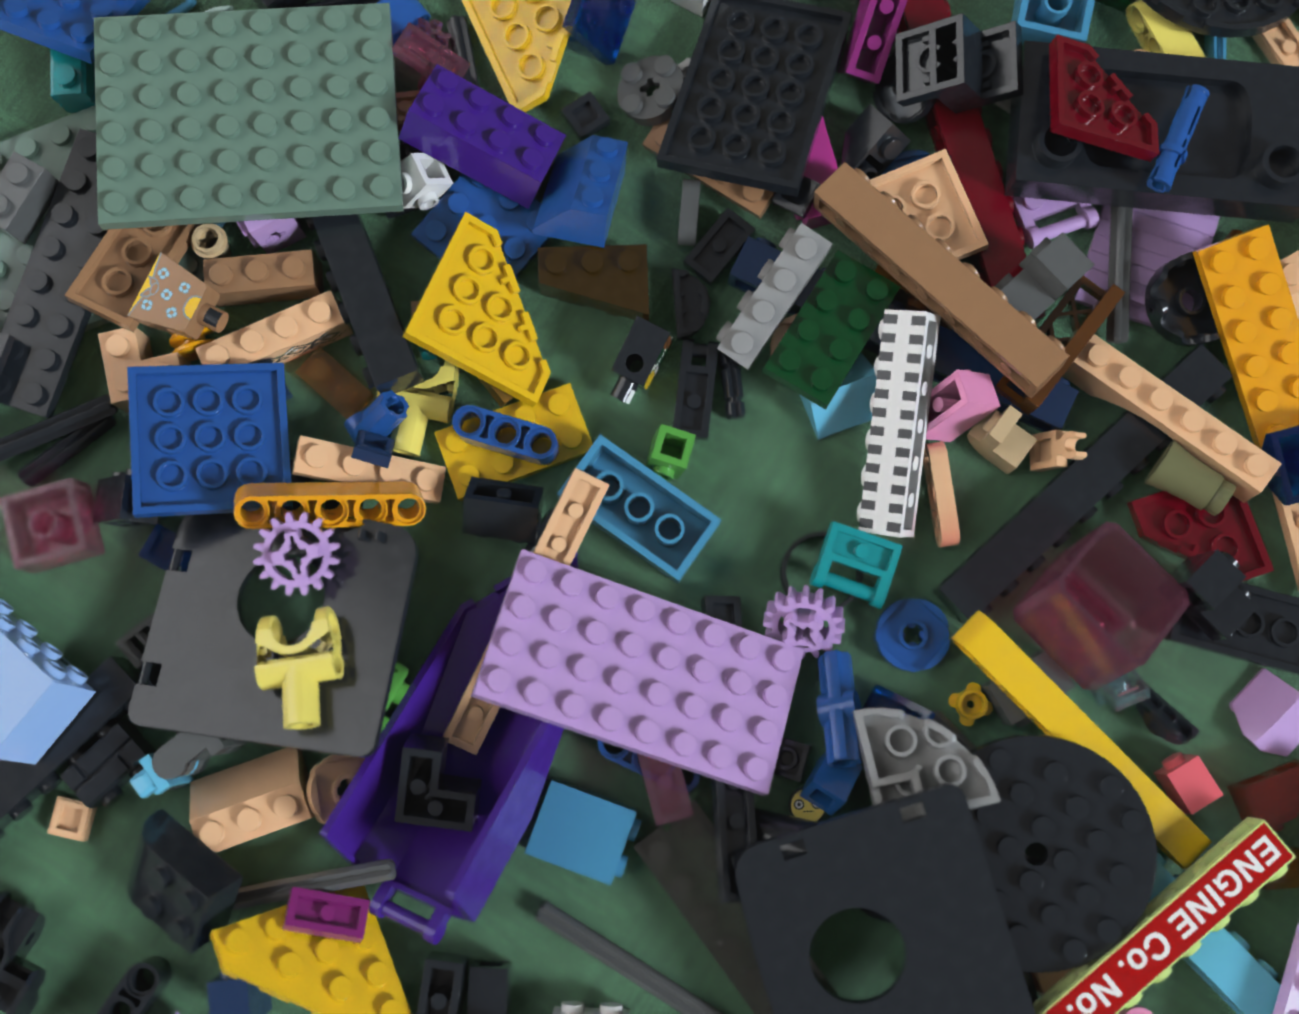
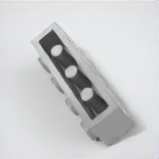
[716,223,833,370]

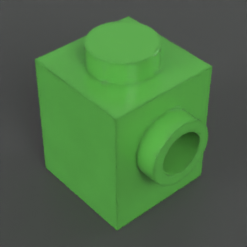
[645,423,696,481]

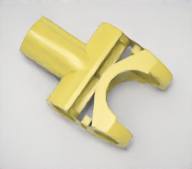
[377,360,459,457]
[255,606,344,730]

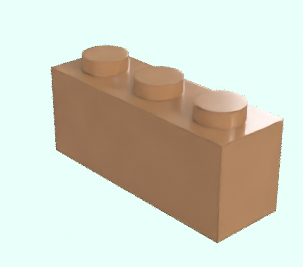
[203,250,324,307]

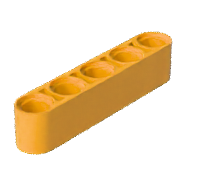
[234,481,426,529]

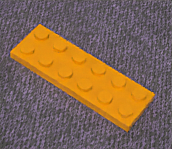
[1192,224,1299,455]

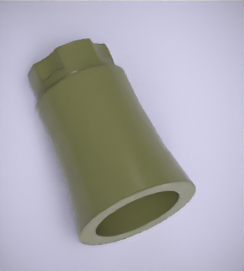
[1144,440,1236,516]

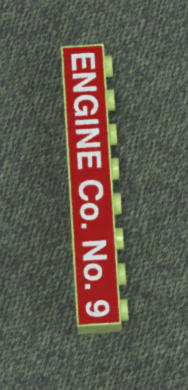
[1032,817,1296,1014]

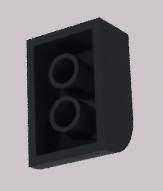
[127,808,243,954]

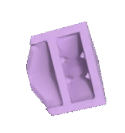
[1229,668,1299,757]

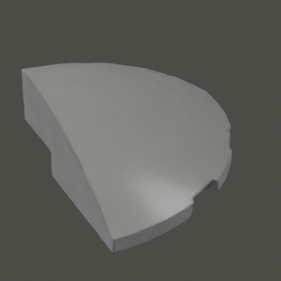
[853,708,1001,821]

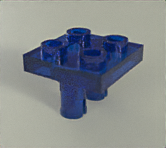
[562,0,636,65]

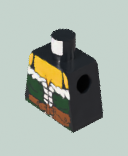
[610,316,674,405]

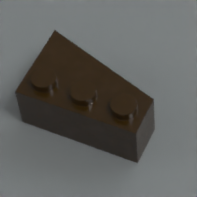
[538,244,649,321]

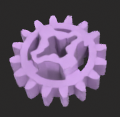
[253,512,341,596]
[763,585,845,659]

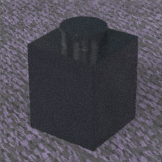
[467,960,512,1014]

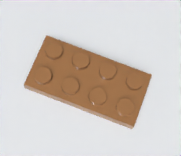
[64,224,203,333]

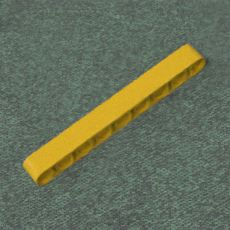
[951,610,1212,870]

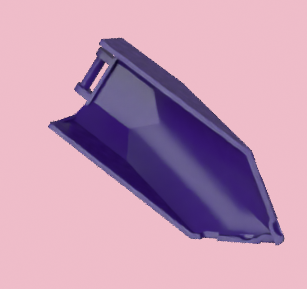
[320,552,579,945]

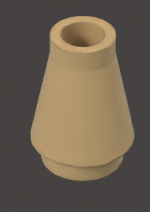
[191,223,231,259]

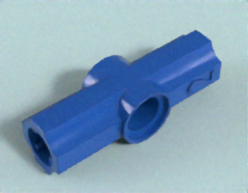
[816,650,862,769]

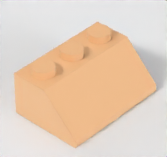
[189,747,315,853]

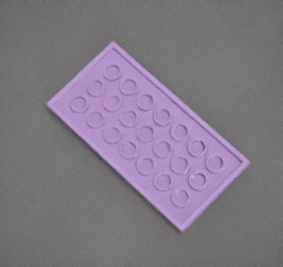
[471,549,804,796]

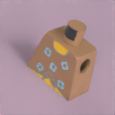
[128,252,229,340]

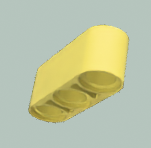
[1126,0,1206,57]

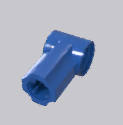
[344,390,409,444]

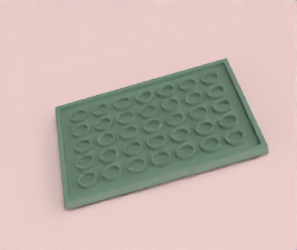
[94,3,404,230]

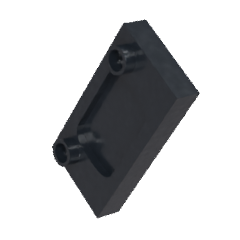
[1005,40,1299,223]

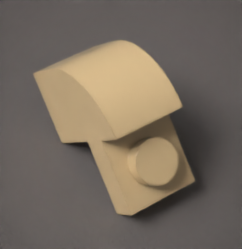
[967,405,1037,475]

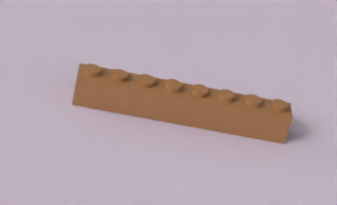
[813,162,1069,398]

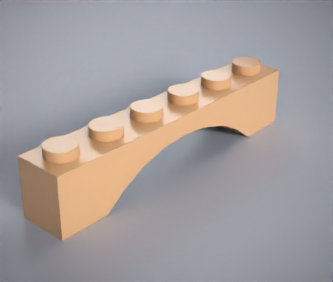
[1063,334,1282,503]

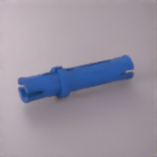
[1147,84,1210,193]

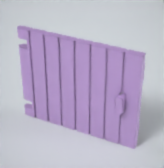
[1074,205,1220,329]

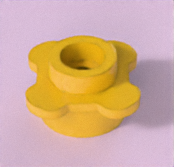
[948,682,993,726]

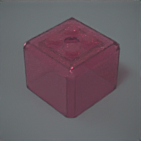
[1013,522,1190,690]

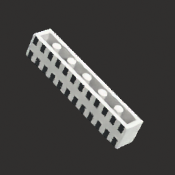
[857,309,941,538]

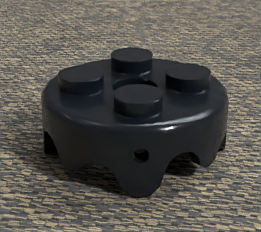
[1145,252,1220,347]

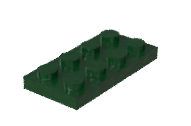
[762,250,901,410]

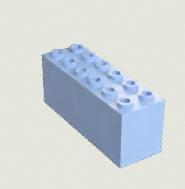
[0,598,96,764]

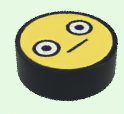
[788,786,826,822]

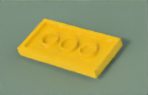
[434,383,593,501]

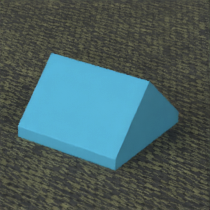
[799,352,877,440]

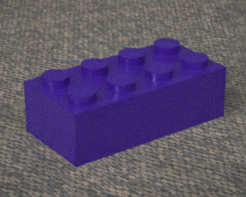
[399,64,566,209]

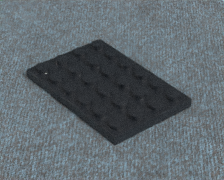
[656,0,852,197]

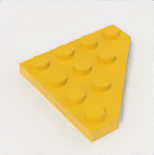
[461,0,581,113]
[402,212,551,407]
[210,885,412,1014]

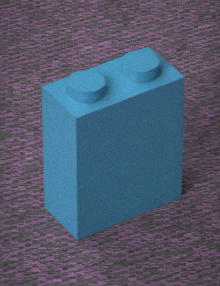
[525,778,642,886]

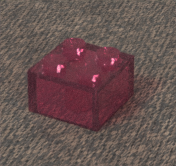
[0,477,106,574]

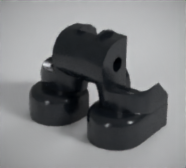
[0,890,46,1014]

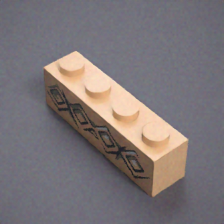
[195,290,354,365]

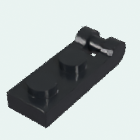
[673,338,719,441]

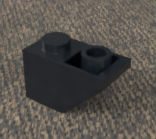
[841,104,911,180]

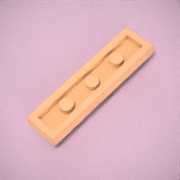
[292,435,446,504]

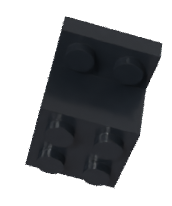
[895,13,1024,114]

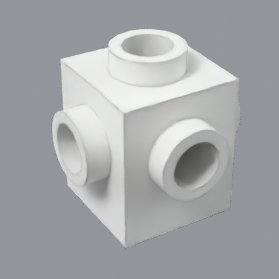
[401,153,453,210]

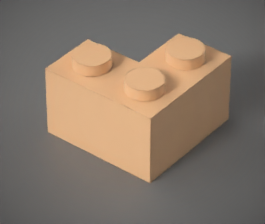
[98,328,191,413]

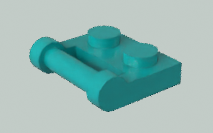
[810,521,903,609]

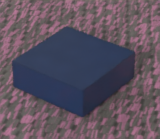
[351,430,395,468]

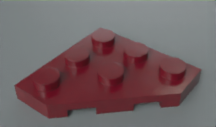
[1049,34,1159,162]
[1127,491,1274,581]

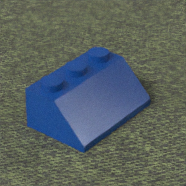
[533,135,628,248]

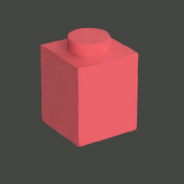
[1154,752,1223,815]

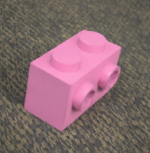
[926,369,1000,442]

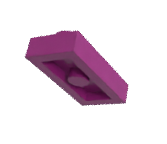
[282,887,370,943]

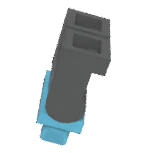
[129,732,247,799]

